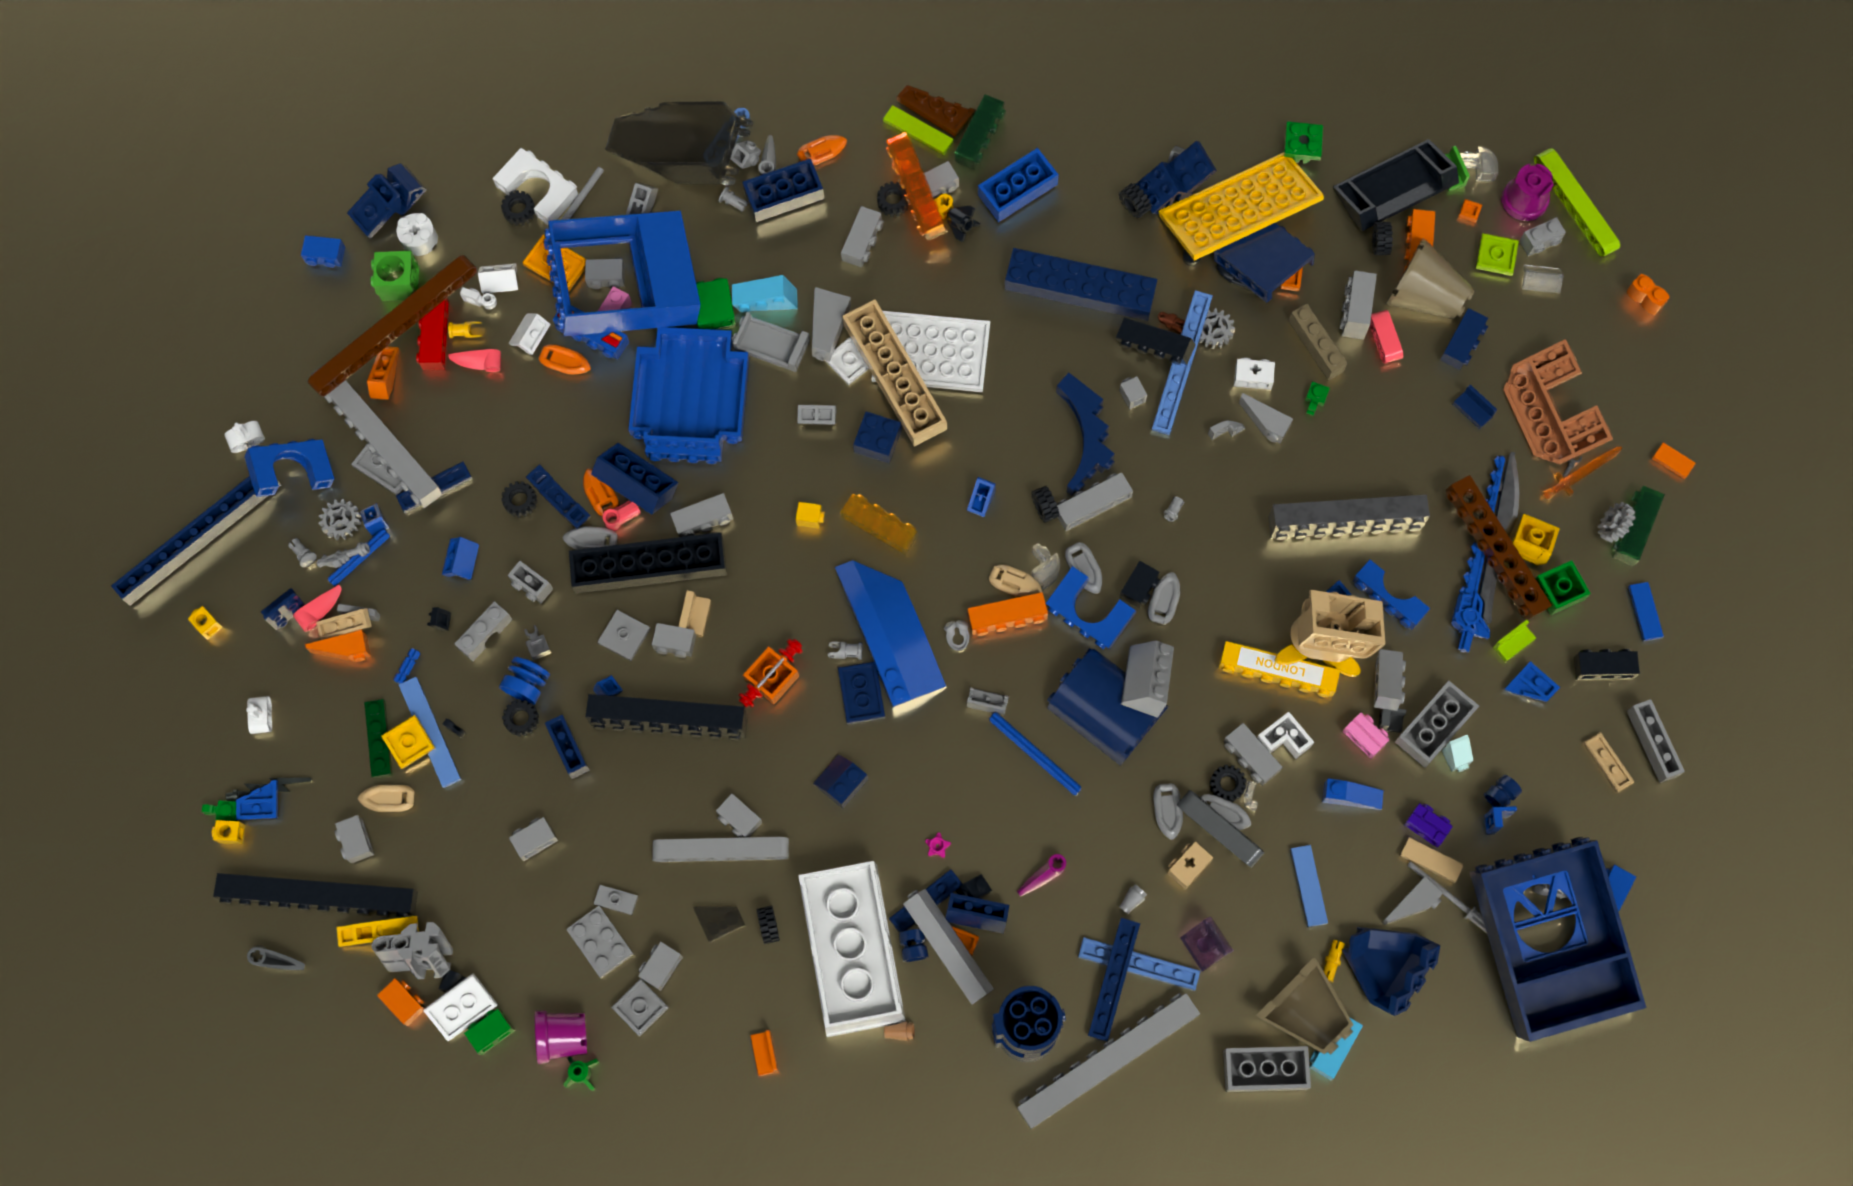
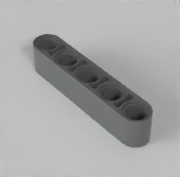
[1177,790,1265,868]

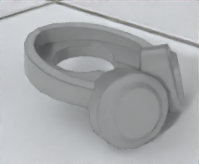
[944,620,969,651]

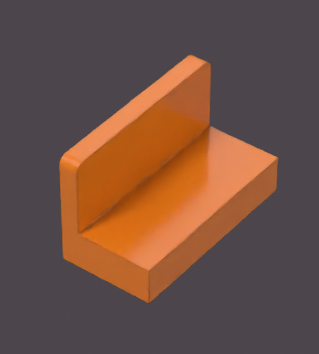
[751,1030,779,1076]

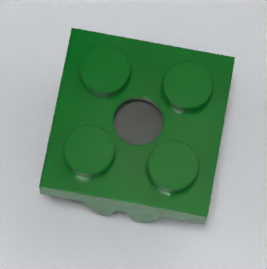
[1284,121,1323,164]

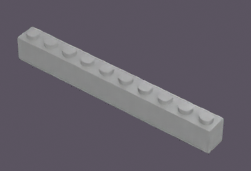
[311,363,442,508]
[1017,993,1200,1129]

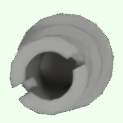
[718,186,748,212]
[288,538,317,567]

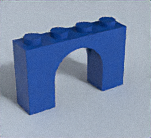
[244,439,334,497]
[1046,566,1136,650]

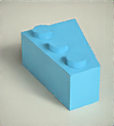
[732,275,798,312]

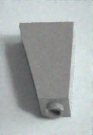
[812,287,851,361]

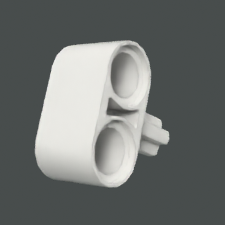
[224,421,265,453]
[246,696,272,734]

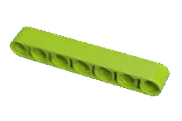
[1534,148,1620,257]

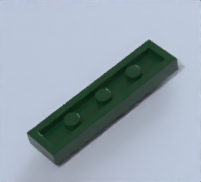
[364,699,393,779]

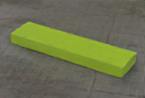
[883,105,953,155]

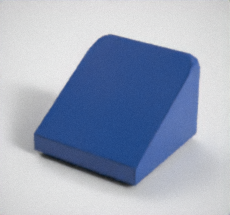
[593,675,623,696]

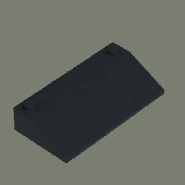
[1333,139,1459,231]

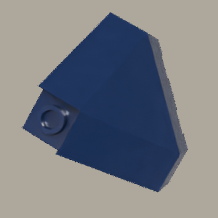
[1342,927,1441,1016]

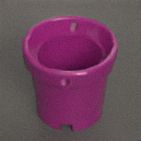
[1501,164,1554,221]
[534,1010,587,1065]

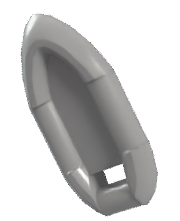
[563,526,618,550]
[1065,542,1102,594]
[1148,572,1181,625]
[1153,783,1183,840]
[1200,794,1251,830]

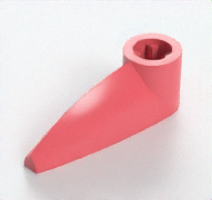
[449,349,501,372]
[293,585,342,632]

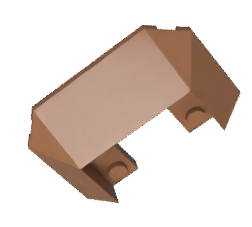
[1503,339,1613,464]

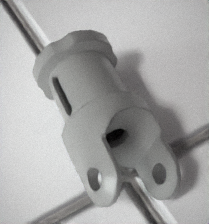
[828,642,863,659]

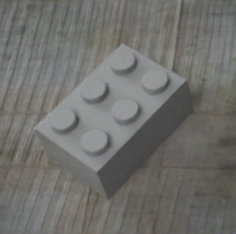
[1339,270,1377,340]

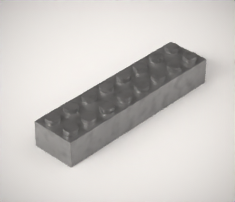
[1268,494,1430,540]

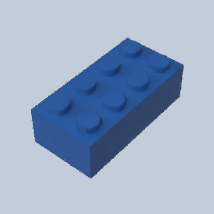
[978,148,1059,222]

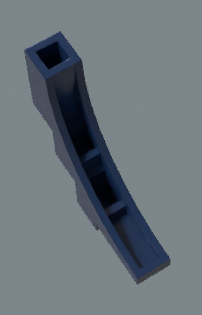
[1056,372,1115,496]

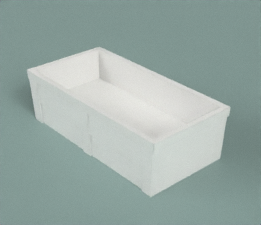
[798,861,906,1037]

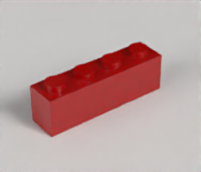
[416,298,449,370]

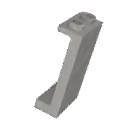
[732,312,810,372]

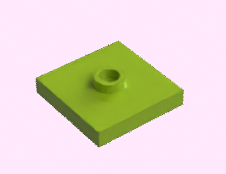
[1475,233,1519,276]

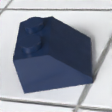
[813,754,868,809]

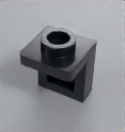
[956,874,992,899]

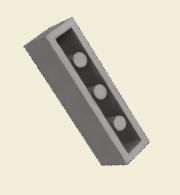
[1057,472,1133,531]
[1627,699,1685,783]

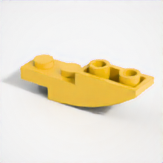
[337,916,419,947]

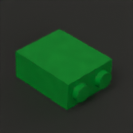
[696,278,736,330]

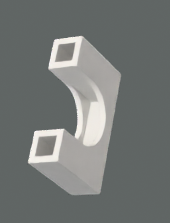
[493,148,578,225]

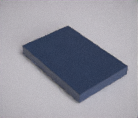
[838,662,885,725]

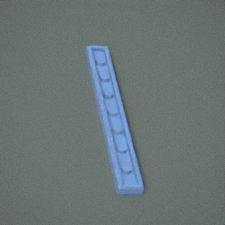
[1152,290,1213,436]

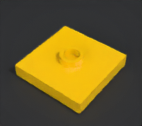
[382,715,436,769]

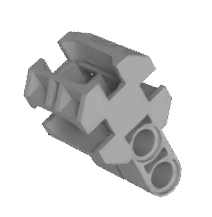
[371,922,453,980]

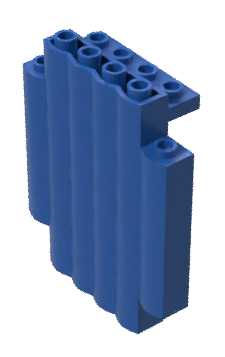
[628,327,750,464]

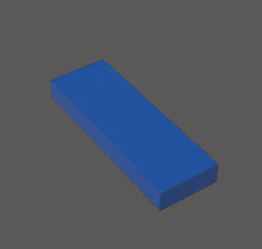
[1628,582,1664,642]

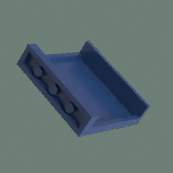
[1214,223,1315,303]

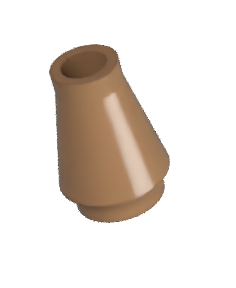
[884,1021,915,1041]

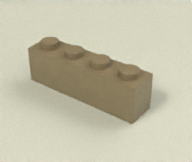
[1289,304,1347,380]

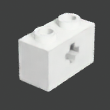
[1234,358,1275,390]

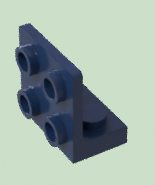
[261,588,306,630]

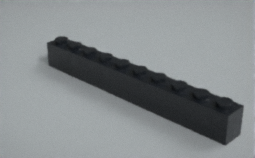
[213,873,418,918]

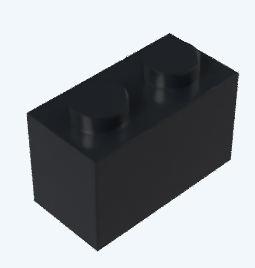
[1119,561,1160,609]

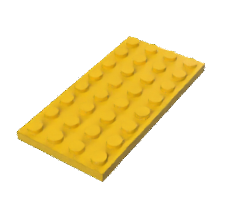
[1159,152,1324,261]

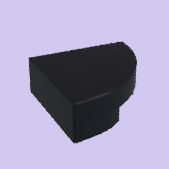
[442,718,466,739]

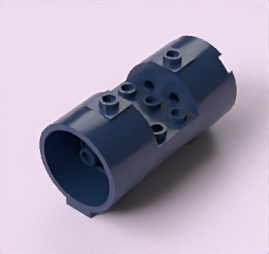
[991,986,1066,1062]

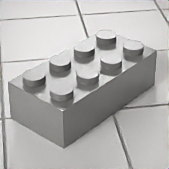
[1395,681,1479,768]
[1223,1046,1311,1092]

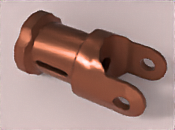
[1158,312,1185,333]

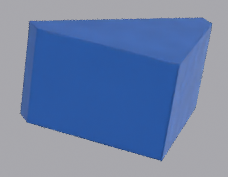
[967,477,996,517]
[360,503,389,536]

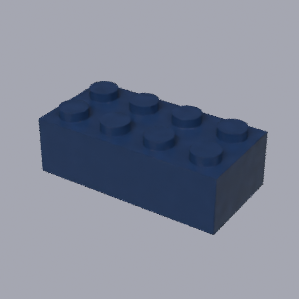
[742,158,824,222]
[591,443,679,515]

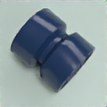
[1484,774,1522,807]
[899,929,929,962]

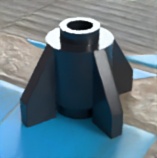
[947,205,981,242]

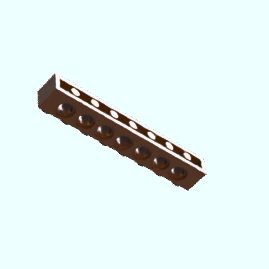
[1445,475,1552,620]

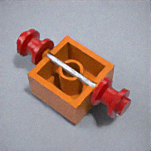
[738,639,803,708]

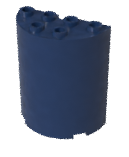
[1047,648,1169,766]

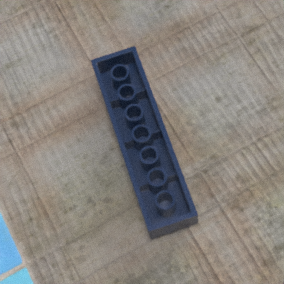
[1005,248,1158,321]

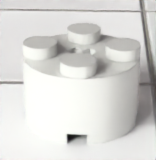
[396,213,438,256]

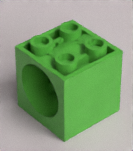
[370,251,420,301]

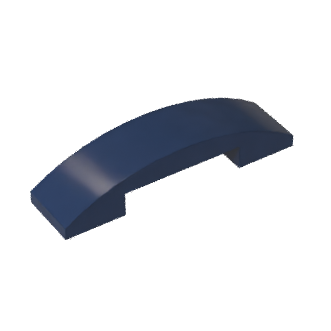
[526,464,591,529]

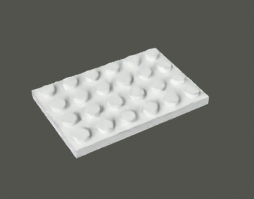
[872,311,990,392]

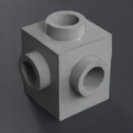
[729,140,761,169]

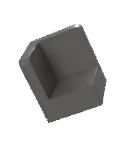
[1378,708,1406,733]

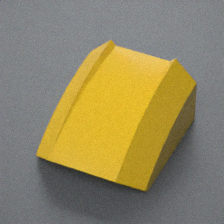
[1512,513,1560,566]

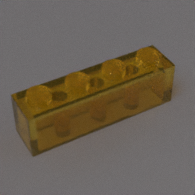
[841,494,918,555]

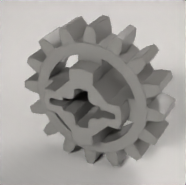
[1199,308,1235,349]
[319,499,361,540]
[1598,502,1636,543]

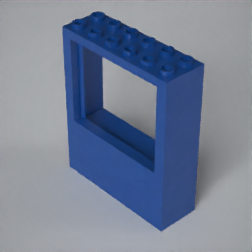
[544,211,701,336]

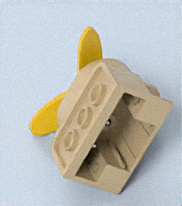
[1275,590,1385,677]

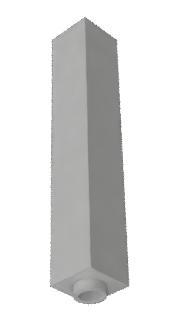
[903,889,994,1004]

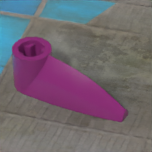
[1017,854,1066,896]

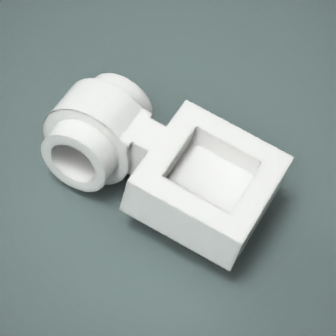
[460,287,497,309]

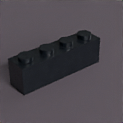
[1116,318,1196,365]

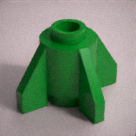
[563,1056,599,1091]

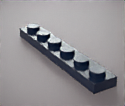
[1088,918,1140,1042]

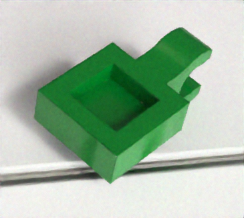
[1305,382,1330,416]
[201,800,237,821]

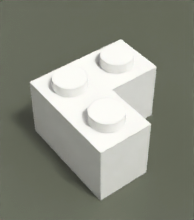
[1257,712,1314,759]

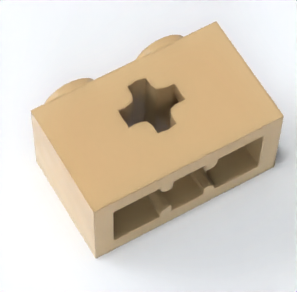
[1167,841,1213,889]

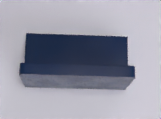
[1452,385,1497,430]

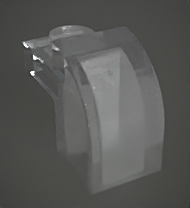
[1460,147,1499,181]
[1032,542,1060,590]

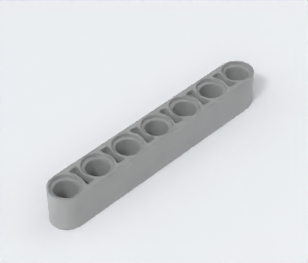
[652,837,789,862]

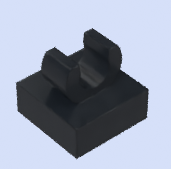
[427,607,451,631]

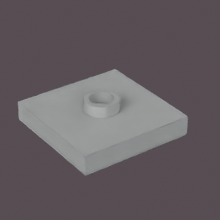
[598,610,651,661]
[611,979,669,1037]

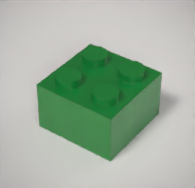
[1535,560,1591,616]

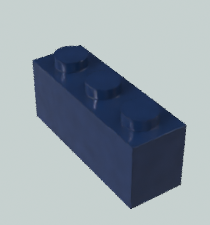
[1440,308,1488,370]
[545,715,590,779]
[946,893,1010,934]

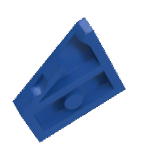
[1504,661,1560,702]
[236,780,278,820]

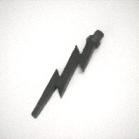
[225,777,312,801]

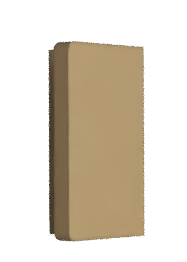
[678,591,711,636]

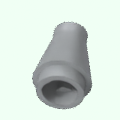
[1119,884,1147,914]

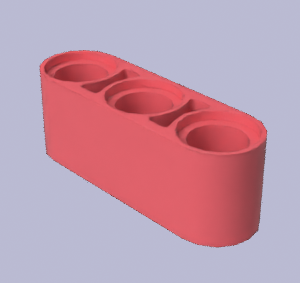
[1370,310,1403,364]

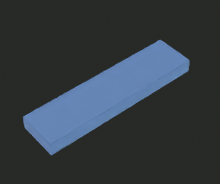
[1290,845,1328,927]

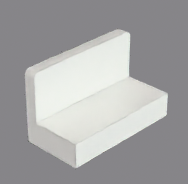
[478,263,518,294]
[509,313,551,355]

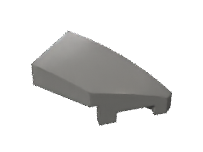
[1208,420,1245,440]

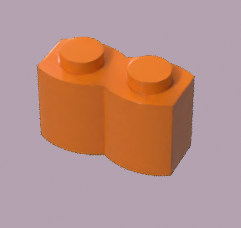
[1626,274,1670,315]

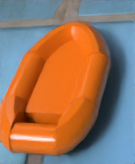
[797,135,847,166]
[539,344,591,375]
[583,469,619,517]

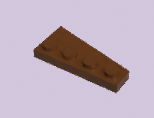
[896,85,976,137]

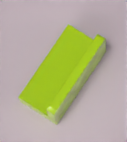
[1493,620,1536,663]

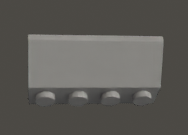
[1121,640,1174,718]

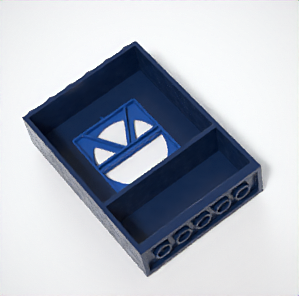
[1470,837,1647,1042]

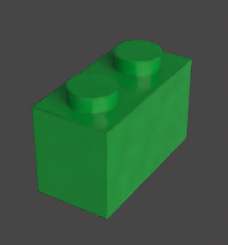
[464,1009,515,1055]

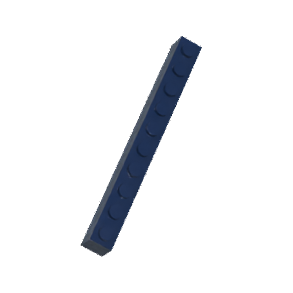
[111,476,281,606]

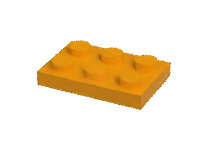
[523,234,587,292]

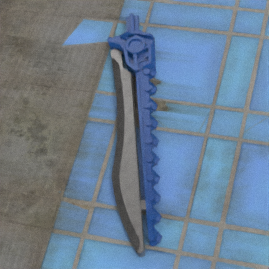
[1451,452,1519,653]

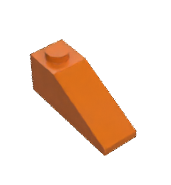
[367,346,399,400]
[305,630,371,662]

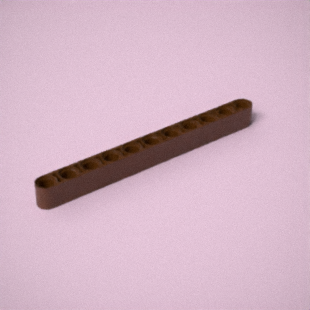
[308,255,477,396]

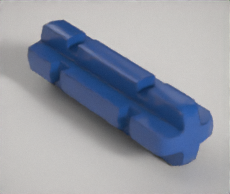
[393,648,420,684]

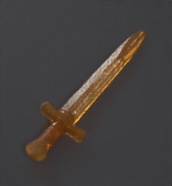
[1543,447,1622,500]

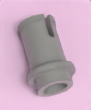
[1164,496,1184,522]

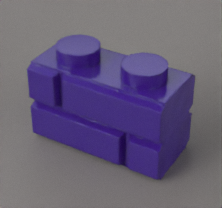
[1404,803,1453,848]

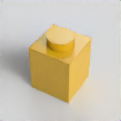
[796,502,825,529]

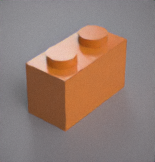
[377,978,425,1026]

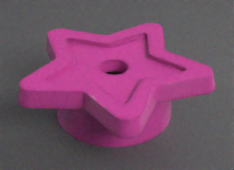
[925,833,951,858]

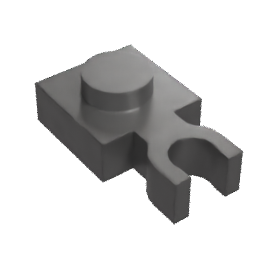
[524,625,551,661]

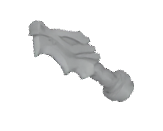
[316,542,370,568]

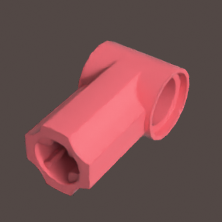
[603,500,641,531]

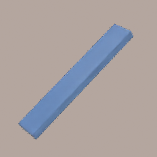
[399,677,462,788]
[1078,937,1200,991]

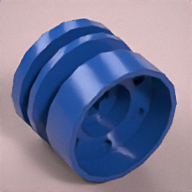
[499,657,550,705]

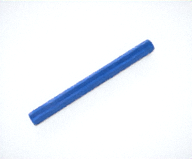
[989,712,1081,795]

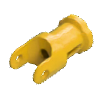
[448,321,483,339]

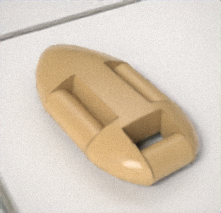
[989,564,1042,597]
[358,785,415,812]

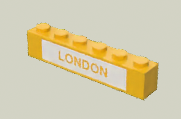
[1219,641,1340,698]

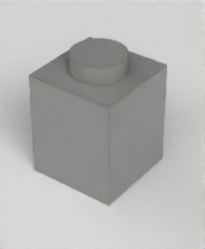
[1119,376,1147,410]

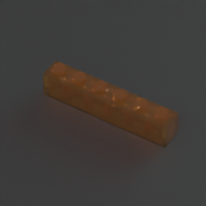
[886,131,948,241]

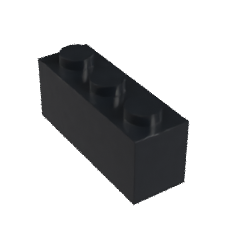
[1574,649,1640,680]

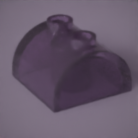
[1180,917,1234,972]

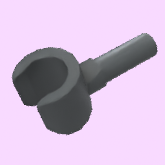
[1561,456,1582,479]

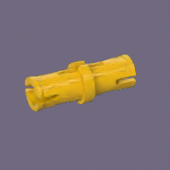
[1323,940,1345,983]

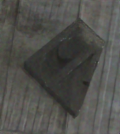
[693,906,746,943]

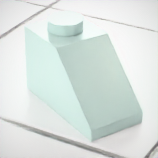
[1441,735,1473,772]

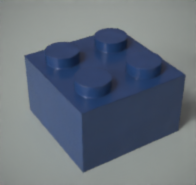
[853,411,902,464]

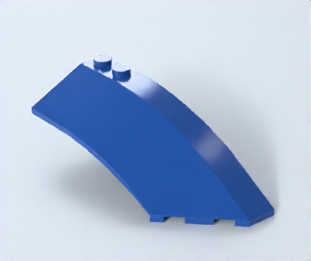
[835,560,946,708]

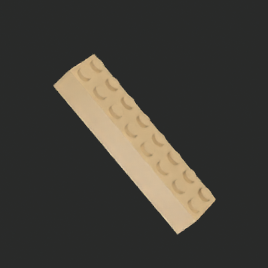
[842,300,947,447]

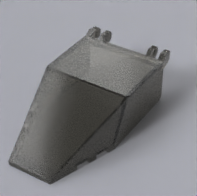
[605,101,753,186]

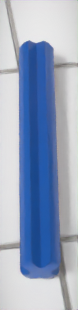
[327,529,390,586]

